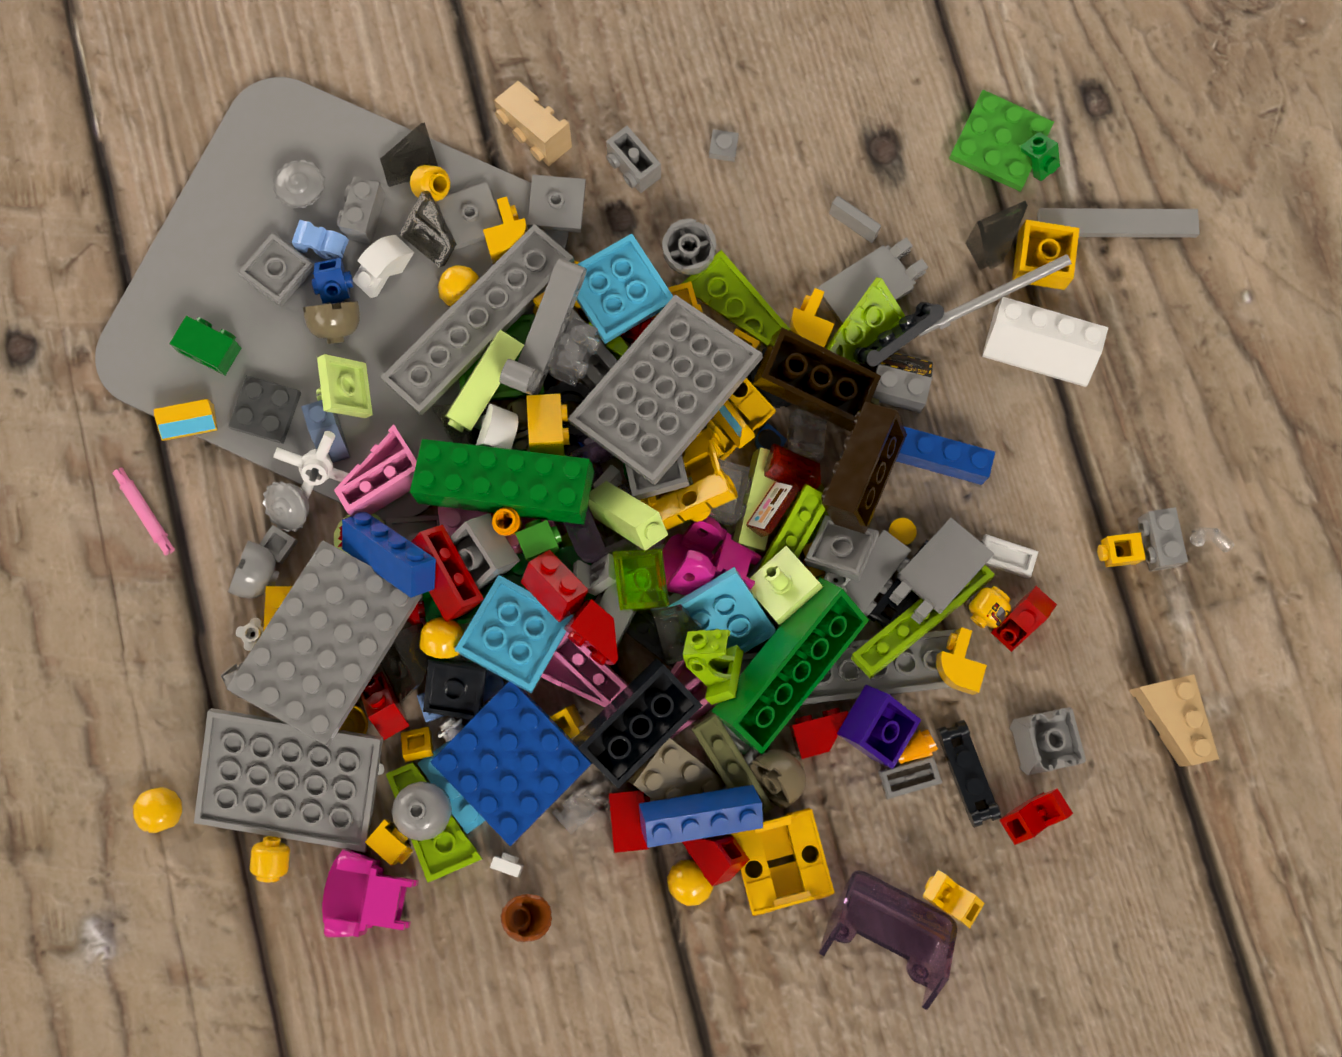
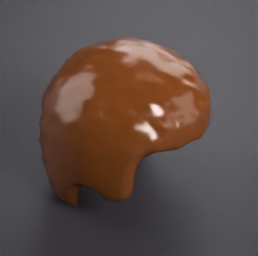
[500,894,552,942]

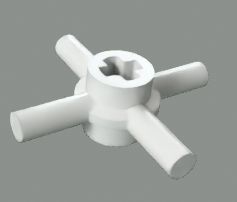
[273,431,349,499]

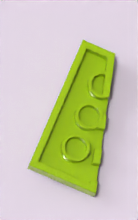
[681,250,791,347]
[826,277,905,365]
[386,762,483,883]

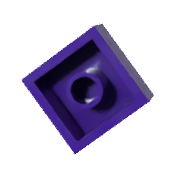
[837,684,921,769]

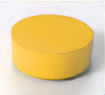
[888,518,917,546]

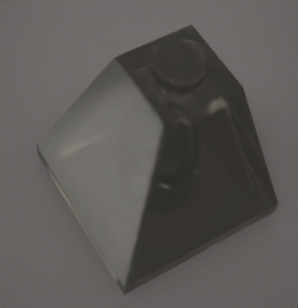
[966,201,1028,270]
[380,622,430,703]

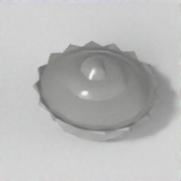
[273,160,325,209]
[262,481,309,533]

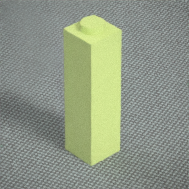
[445,330,524,433]
[733,447,786,554]
[588,481,668,551]

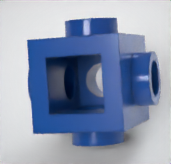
[312,258,354,304]

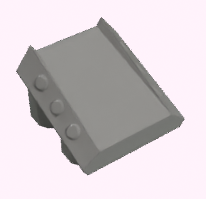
[1009,707,1086,775]

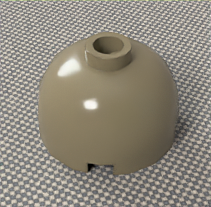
[303,301,360,344]
[750,749,806,809]

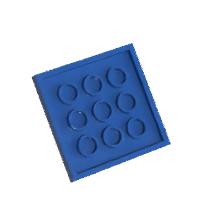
[430,681,593,846]

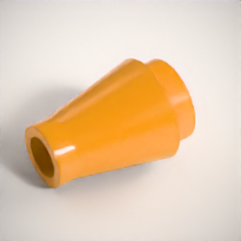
[492,507,523,536]
[899,729,938,764]

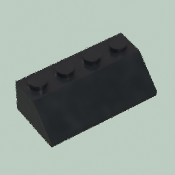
[573,658,703,789]

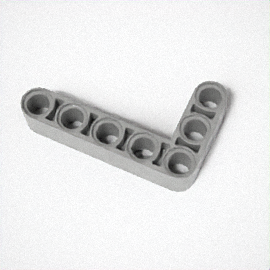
[499,258,587,395]

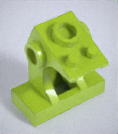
[683,629,744,705]

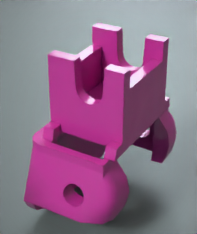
[657,516,761,596]
[322,849,419,937]

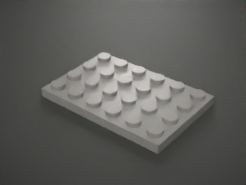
[568,295,763,485]
[226,540,422,747]
[194,708,383,852]

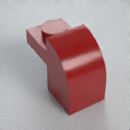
[999,788,1073,845]

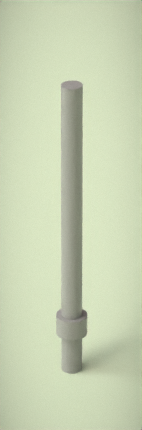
[919,254,1072,337]

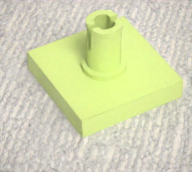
[316,354,373,418]
[750,546,823,625]

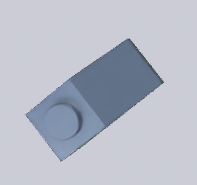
[301,400,351,463]

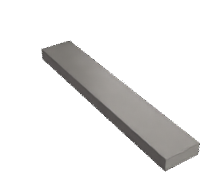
[1037,208,1200,238]

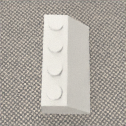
[982,297,1108,387]

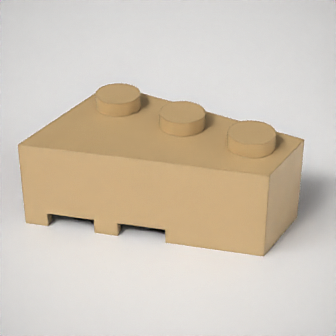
[494,81,572,167]
[1129,674,1219,767]

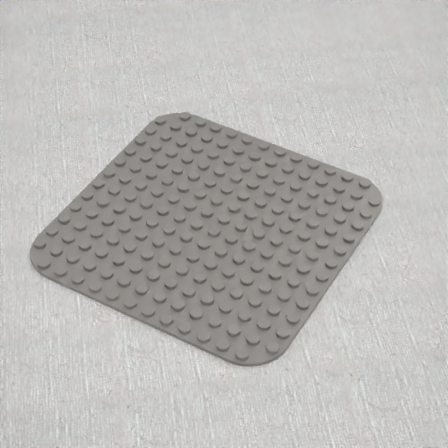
[95,77,569,521]

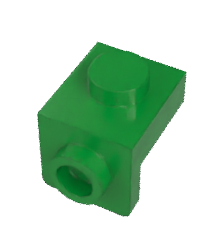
[1021,132,1060,181]

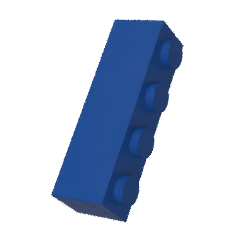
[896,427,995,485]
[342,512,436,598]
[639,785,763,848]

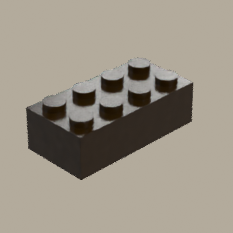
[752,327,881,431]
[821,402,907,534]

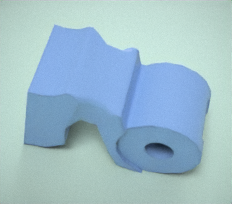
[292,220,349,260]

